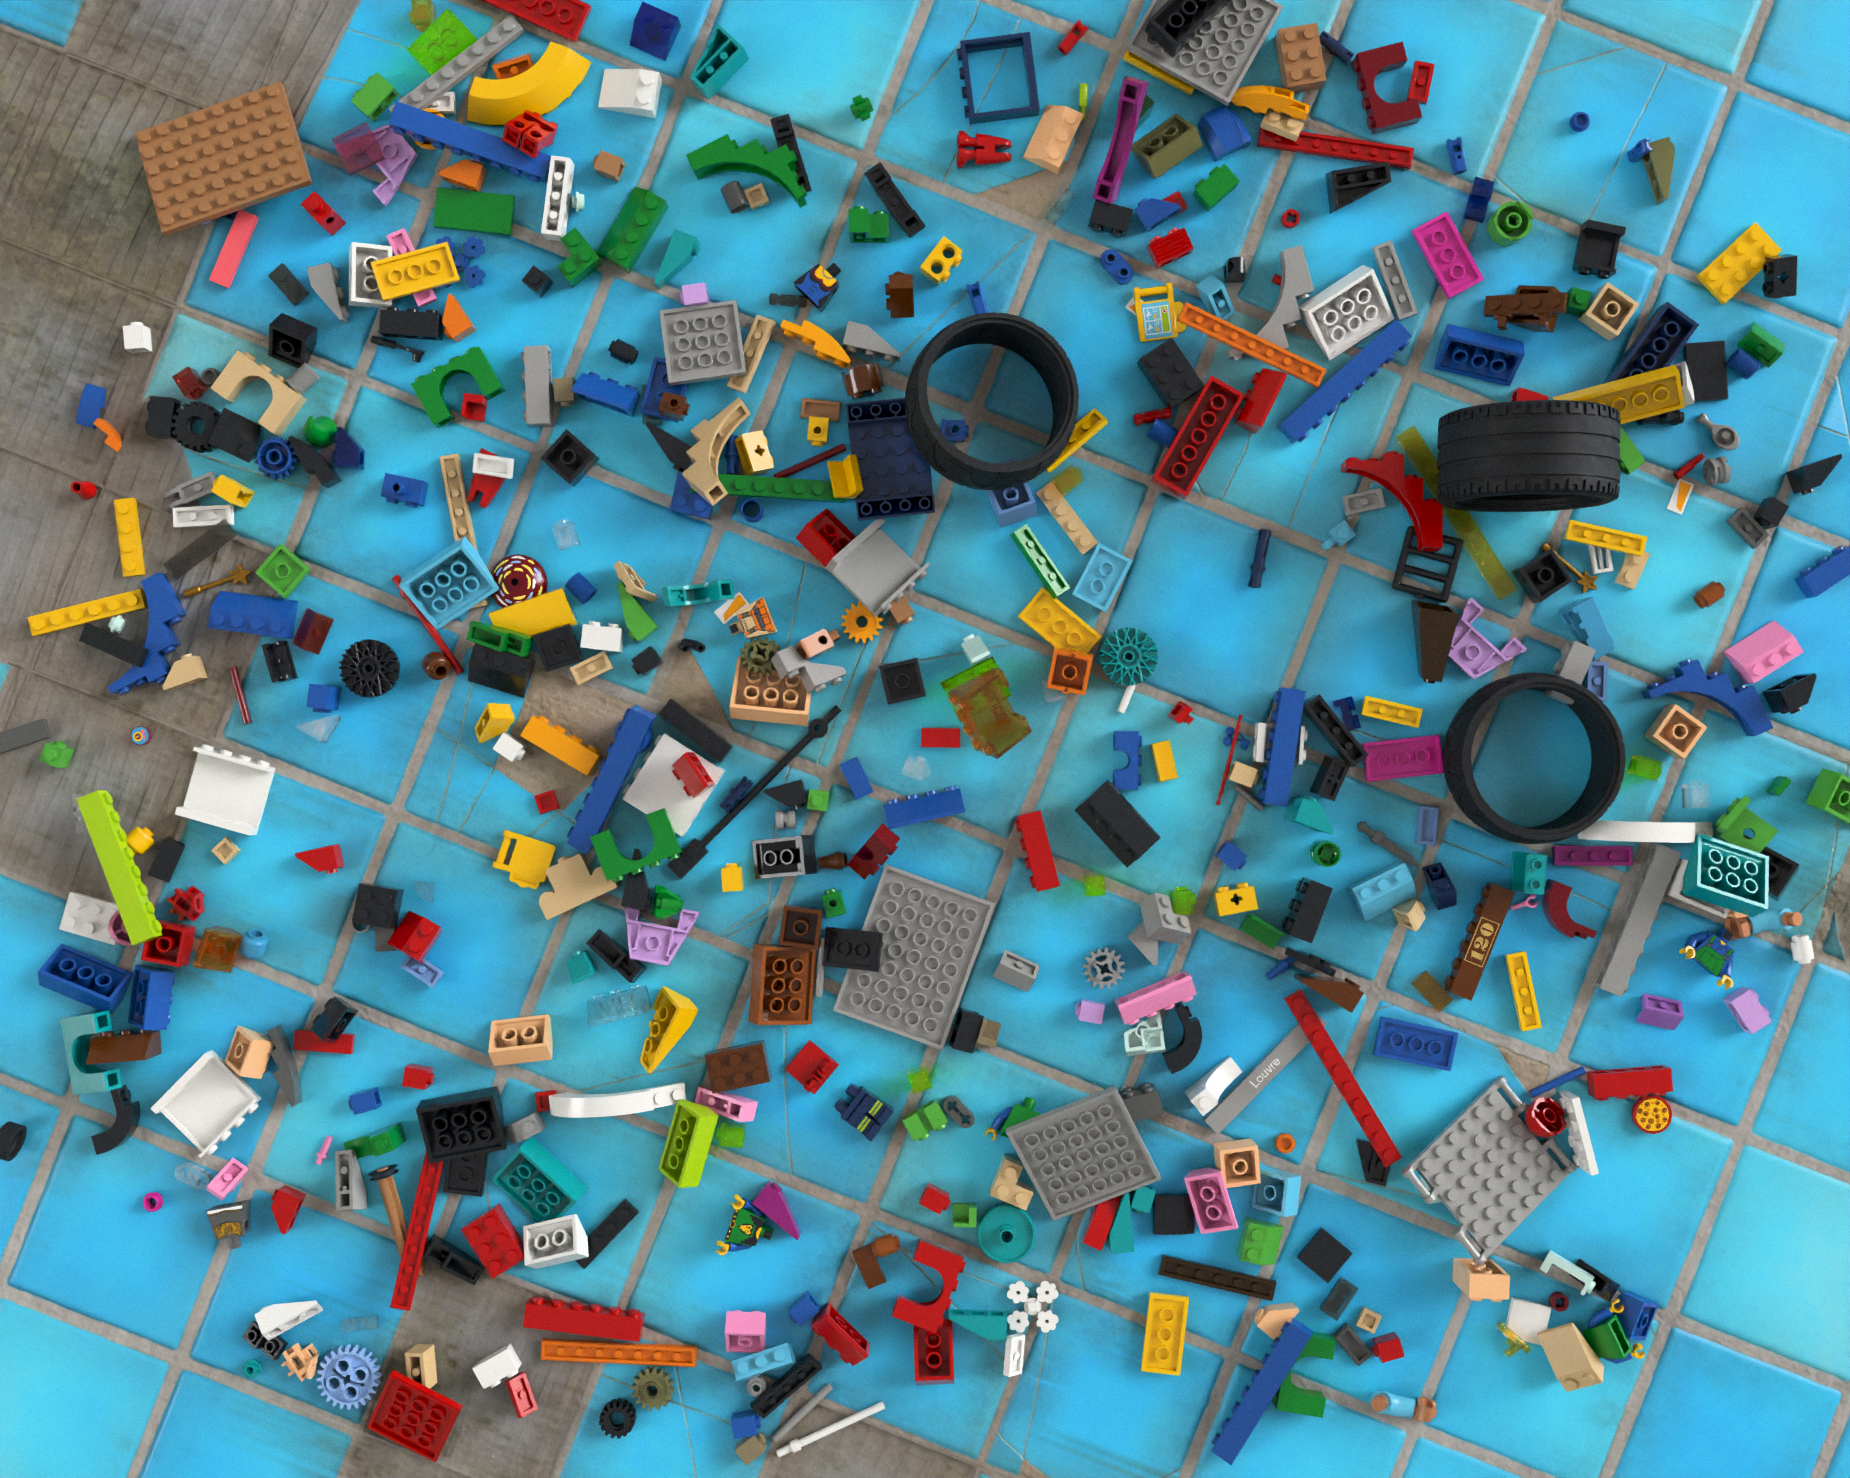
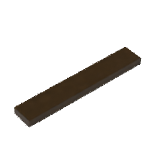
[1158,1254,1277,1301]

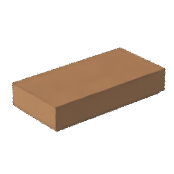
[800,398,841,422]

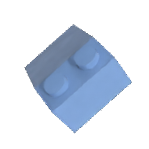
[986,458,1037,528]

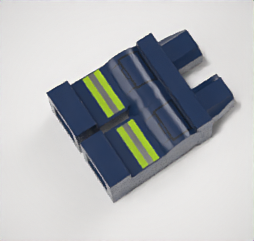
[834,1083,894,1141]

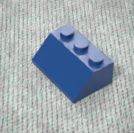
[571,372,641,417]
[128,965,175,1030]

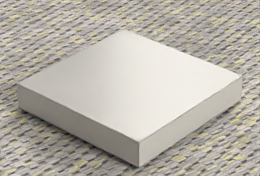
[1503,1297,1552,1345]

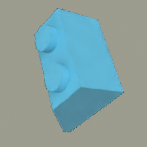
[1251,1169,1301,1217]

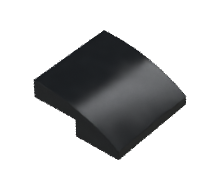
[1153,1193,1195,1235]

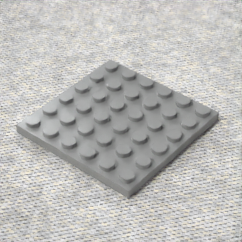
[1126,0,1283,106]
[1006,1086,1161,1221]

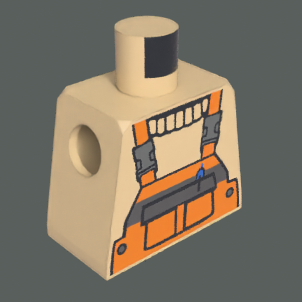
[729,597,778,639]

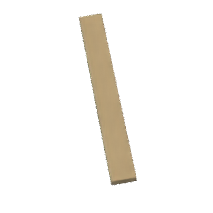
[439,453,488,609]

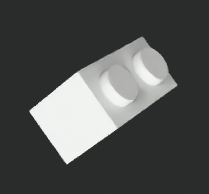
[580,621,625,653]
[472,1343,522,1389]

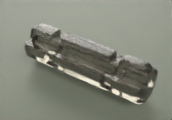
[769,293,807,308]

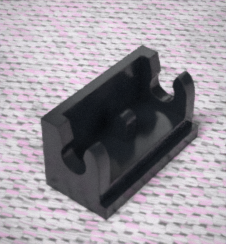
[261,641,298,683]
[1310,756,1350,801]
[148,837,185,883]
[949,1007,984,1054]

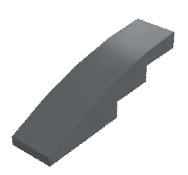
[267,1025,302,1107]

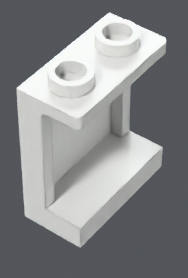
[1252,723,1308,765]

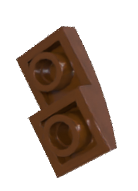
[852,1244,886,1289]

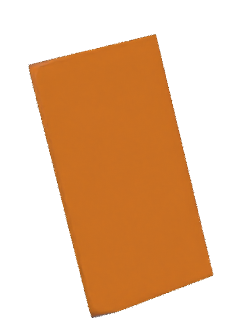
[492,52,534,80]

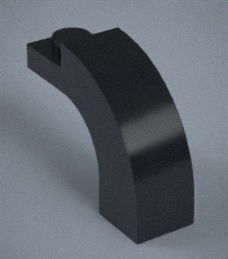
[1162,1002,1202,1074]
[91,1085,140,1155]

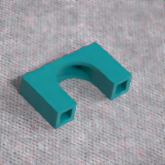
[60,1010,122,1095]

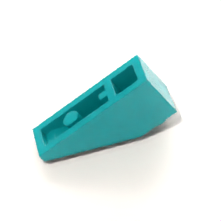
[654,229,700,289]
[1105,1192,1134,1254]
[948,1309,1007,1343]

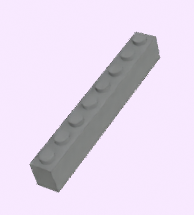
[1593,843,1681,997]

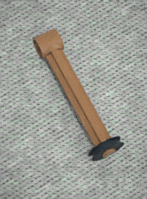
[368,1164,425,1277]

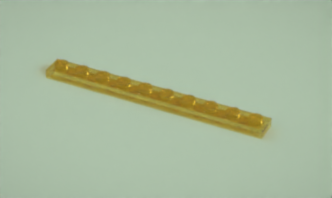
[1396,426,1517,600]

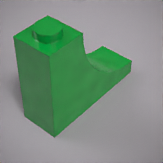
[344,1122,407,1159]

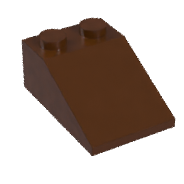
[1294,974,1364,1013]

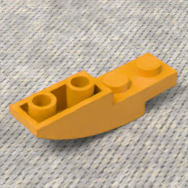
[1231,85,1310,120]
[780,319,851,368]

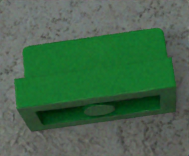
[1737,322,1785,368]
[1239,912,1286,949]

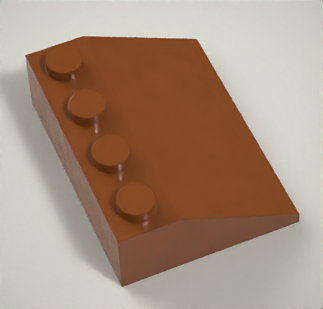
[749,944,816,1025]

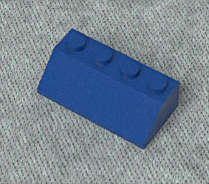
[1434,324,1525,387]
[208,591,298,639]
[884,786,965,829]
[38,943,133,1015]

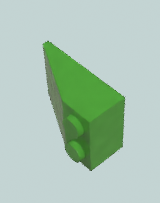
[1806,768,1850,825]

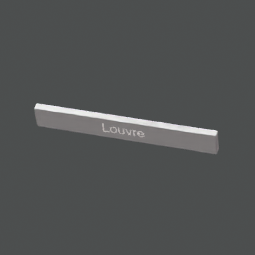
[1203,1012,1327,1134]

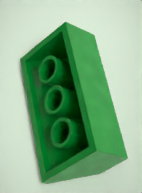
[596,187,669,274]

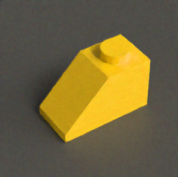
[474,703,515,743]

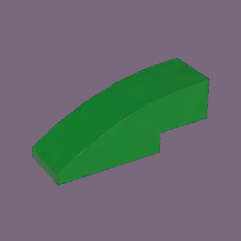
[466,621,533,657]

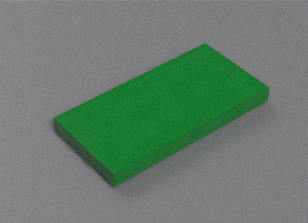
[433,187,516,236]

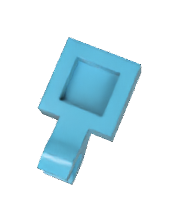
[1320,520,1356,551]

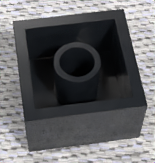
[541,429,600,487]
[1512,548,1573,604]
[879,658,926,705]
[352,883,404,929]

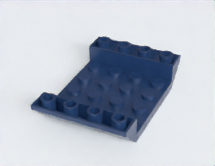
[846,398,935,521]

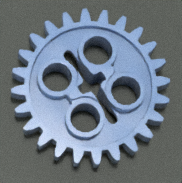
[316,1344,382,1410]

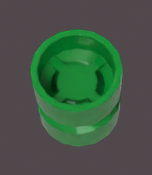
[1310,840,1341,867]

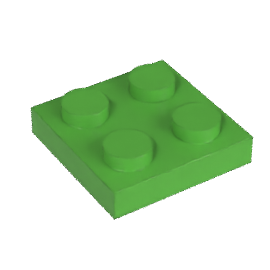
[255,543,312,599]

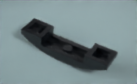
[770,114,812,193]
[864,162,926,238]

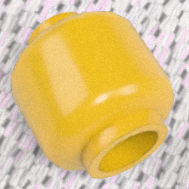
[126,827,155,855]

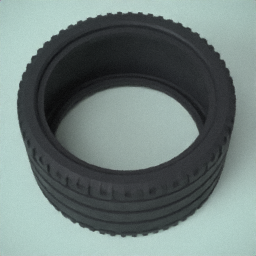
[1437,400,1621,512]

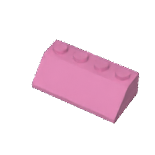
[1114,971,1197,1025]

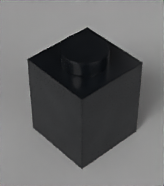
[521,265,553,298]
[1753,497,1789,529]
[631,646,664,676]

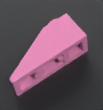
[694,1086,758,1122]

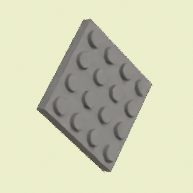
[659,300,747,386]

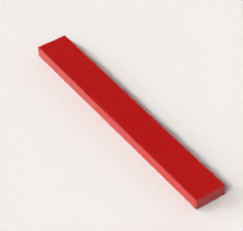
[1257,128,1414,169]
[390,1151,444,1311]

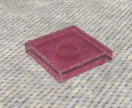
[332,122,386,176]

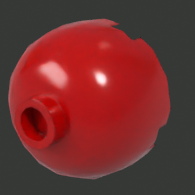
[1525,1097,1566,1138]

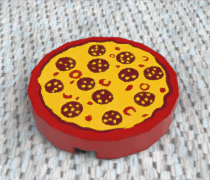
[1631,1094,1672,1134]

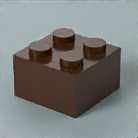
[778,904,824,950]

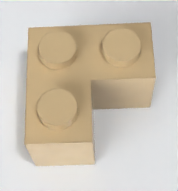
[989,1154,1034,1210]

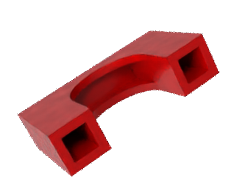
[891,1239,966,1334]

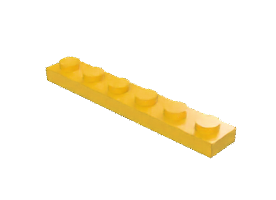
[27,589,148,636]

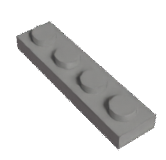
[1372,240,1418,321]

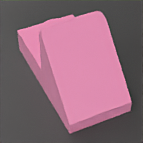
[206,1158,249,1200]

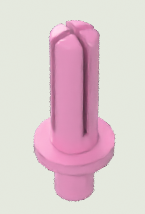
[316,1136,333,1165]

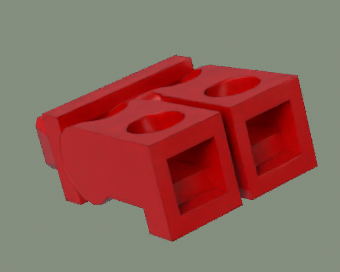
[502,110,558,159]

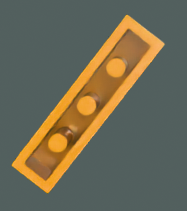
[520,714,602,776]

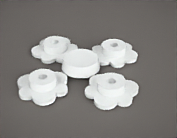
[1007,1281,1059,1333]

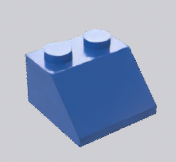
[1612,1292,1659,1341]

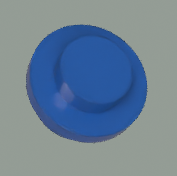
[1569,112,1590,132]

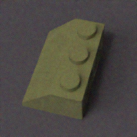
[1131,114,1203,179]

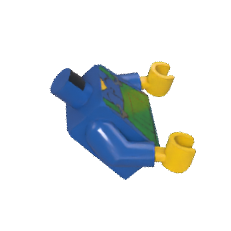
[1679,928,1734,990]

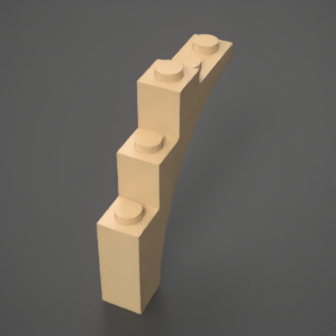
[682,397,750,506]

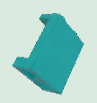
[1509,851,1547,895]

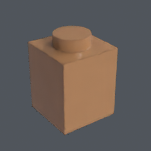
[593,150,626,182]
[890,596,915,626]

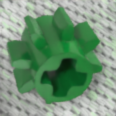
[850,94,873,122]

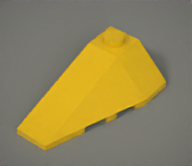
[639,986,699,1073]

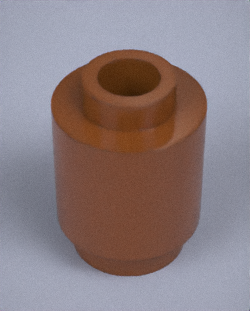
[1693,581,1725,609]
[871,1233,901,1258]

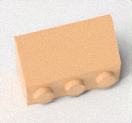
[1023,105,1084,175]
[488,1014,553,1066]

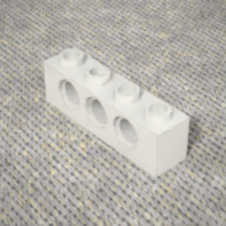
[541,155,575,241]

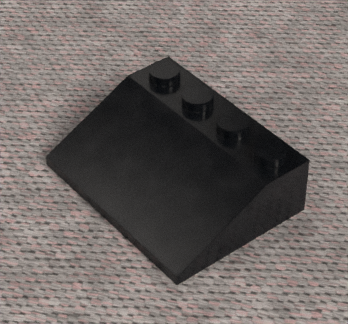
[416,1086,507,1163]

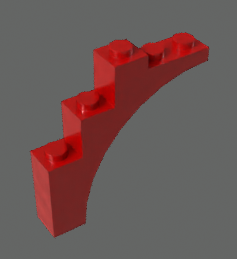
[1341,451,1443,552]

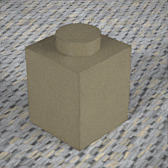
[553,377,578,408]
[734,1433,767,1466]

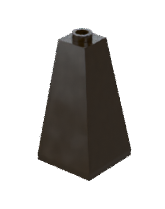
[1411,600,1459,684]

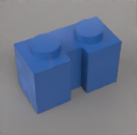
[306,684,341,713]

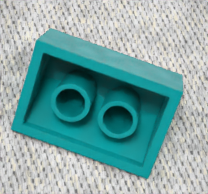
[1284,795,1333,835]

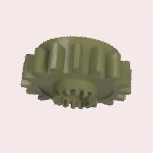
[631,1365,675,1411]

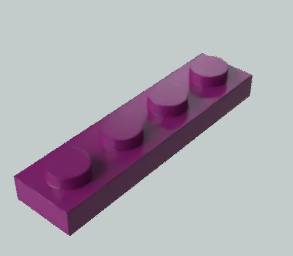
[1552,846,1633,866]

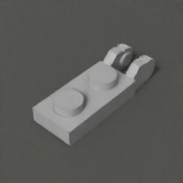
[164,471,217,510]

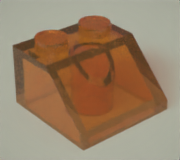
[193,926,243,973]

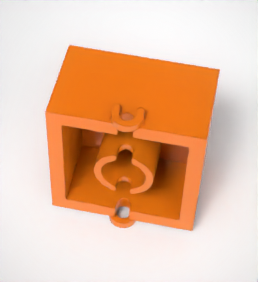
[1047,647,1094,695]

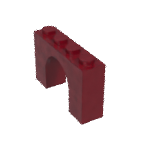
[1352,41,1422,135]

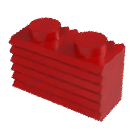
[1147,227,1194,269]

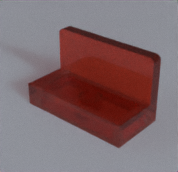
[292,608,334,655]

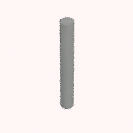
[815,938,825,997]

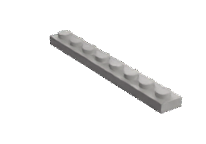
[389,15,524,113]

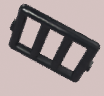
[1392,526,1464,603]

